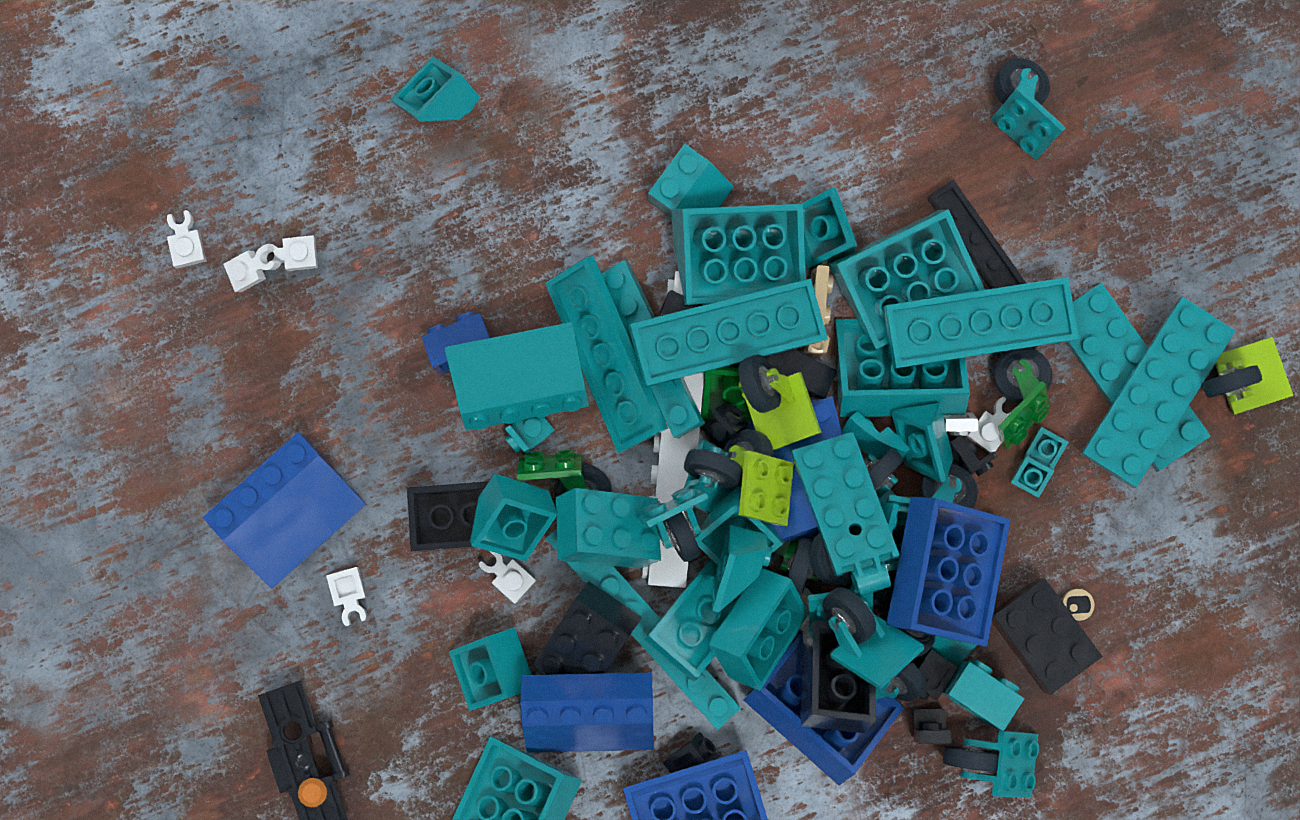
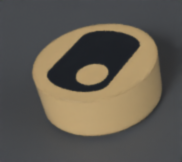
[1061,589,1094,621]

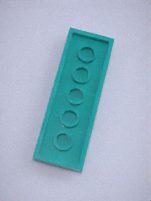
[545,256,668,453]
[883,277,1079,369]
[628,279,828,387]
[1065,282,1210,472]
[1080,296,1236,489]

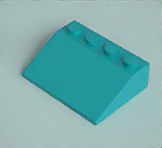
[672,204,806,305]
[829,209,985,349]
[835,319,970,417]
[445,322,589,431]
[452,736,582,820]

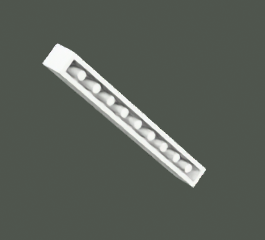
[642,271,707,588]

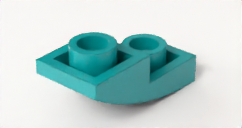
[841,411,910,460]
[1011,426,1069,498]

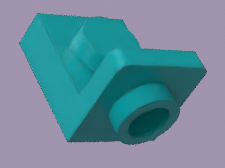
[505,417,555,454]

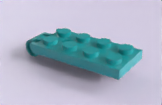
[791,432,899,596]
[645,553,776,682]

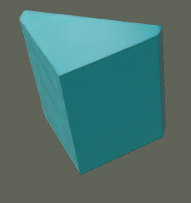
[802,187,857,268]
[891,403,953,483]

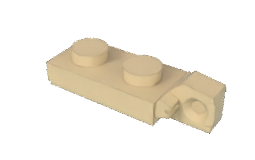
[806,265,833,354]

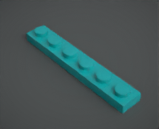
[601,260,705,439]

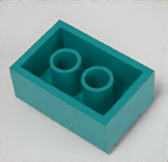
[556,488,661,569]
[709,568,809,691]

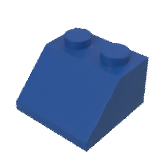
[422,312,491,375]

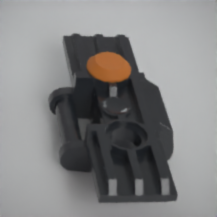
[258,680,350,820]

